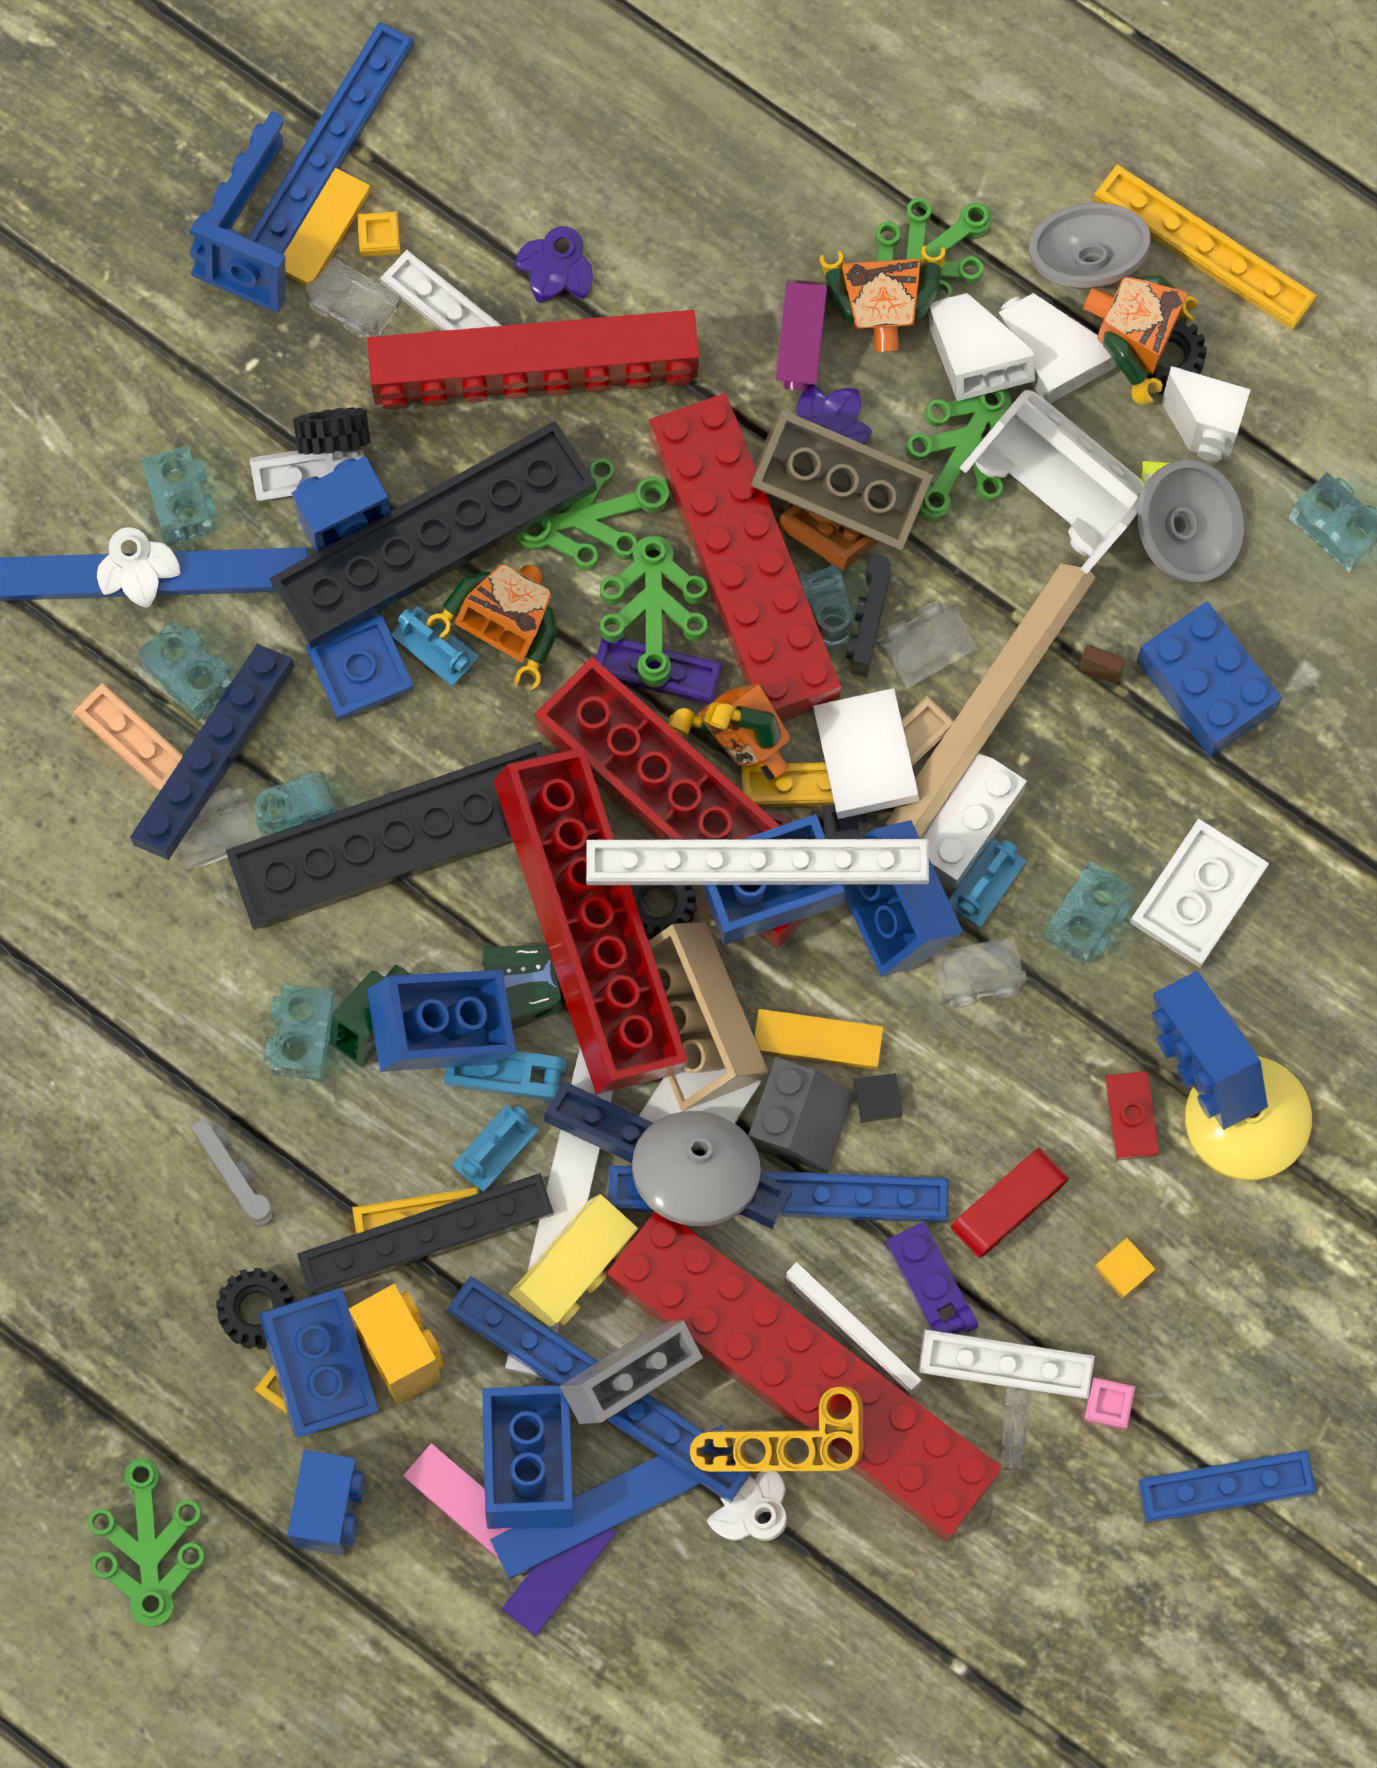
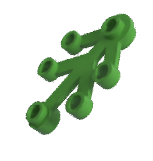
[876,198,992,302]
[905,389,1011,521]
[516,458,669,571]
[600,536,708,687]
[88,1458,205,1627]

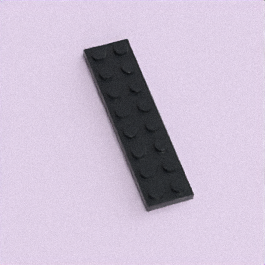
[270,421,597,649]
[226,742,546,930]

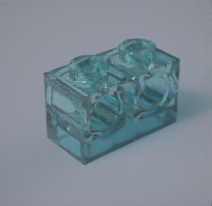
[141,445,218,546]
[1289,472,1377,573]
[137,620,232,722]
[1042,861,1134,965]
[264,984,336,1082]

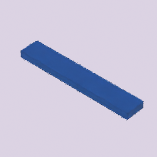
[490,1425,734,1580]

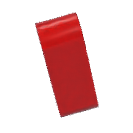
[950,1147,1070,1259]

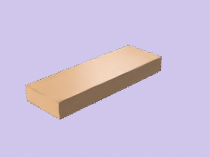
[73,683,183,792]

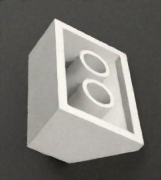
[921,754,1027,893]

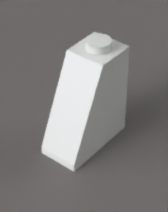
[929,293,1035,401]
[997,293,1116,403]

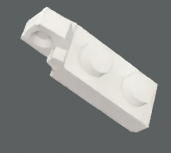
[250,450,364,501]

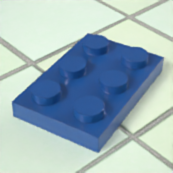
[258,1287,379,1437]

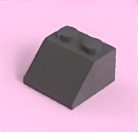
[748,1057,854,1173]

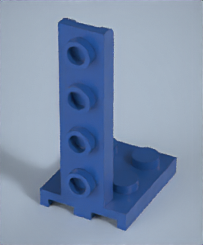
[190,111,286,313]

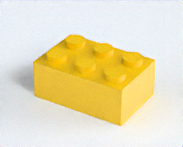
[348,1284,445,1406]

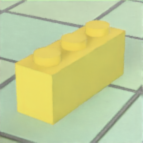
[509,1194,638,1327]

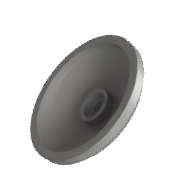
[1029,203,1151,289]
[1137,460,1244,583]
[632,1111,761,1226]

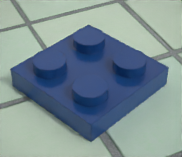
[305,614,414,722]

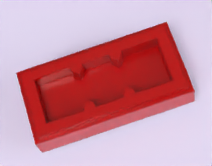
[1105,1071,1159,1161]

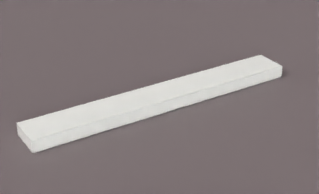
[587,839,929,885]
[505,1048,614,1379]

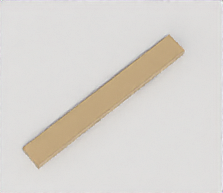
[885,564,1096,838]

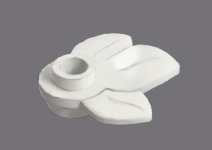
[97,527,180,608]
[707,1471,787,1541]

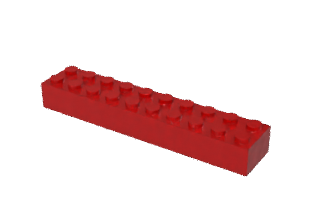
[607,1212,1002,1543]

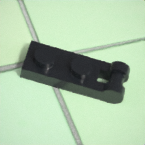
[846,555,891,677]

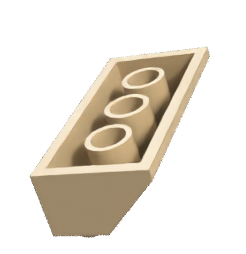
[648,922,769,1112]

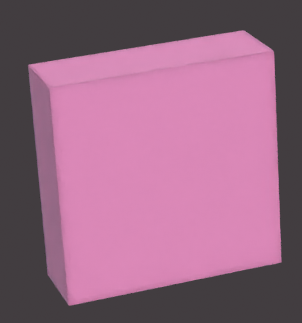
[1084,1377,1135,1430]

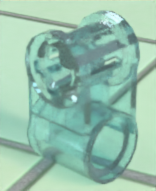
[797,563,852,646]
[254,772,337,835]

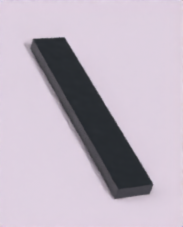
[297,1173,554,1295]

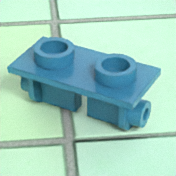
[391,605,480,687]
[949,838,1027,928]
[451,1104,539,1192]

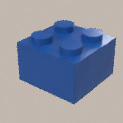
[292,456,390,553]
[287,1450,366,1556]

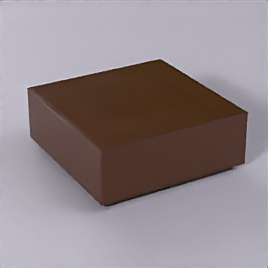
[1078,645,1125,685]

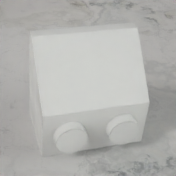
[1162,366,1251,462]

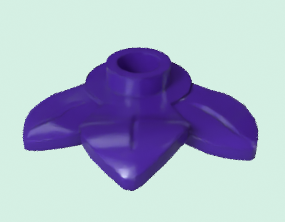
[515,226,593,303]
[796,384,872,445]

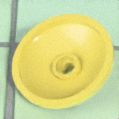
[1185,1056,1312,1181]

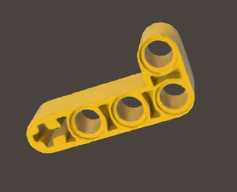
[690,1386,864,1472]

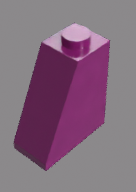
[776,279,828,391]

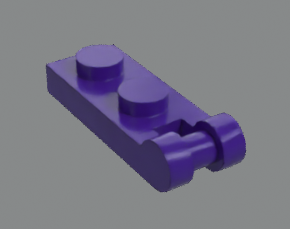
[885,1221,979,1334]

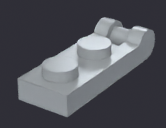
[191,1117,274,1227]

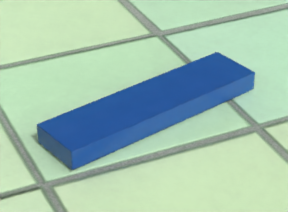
[1138,1450,1316,1524]

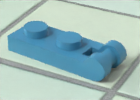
[444,1051,568,1103]

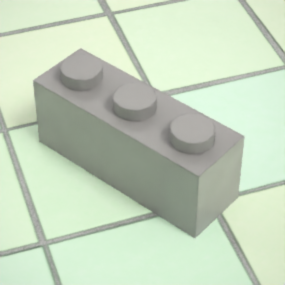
[560,1320,703,1424]

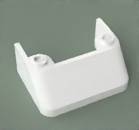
[960,390,1145,574]

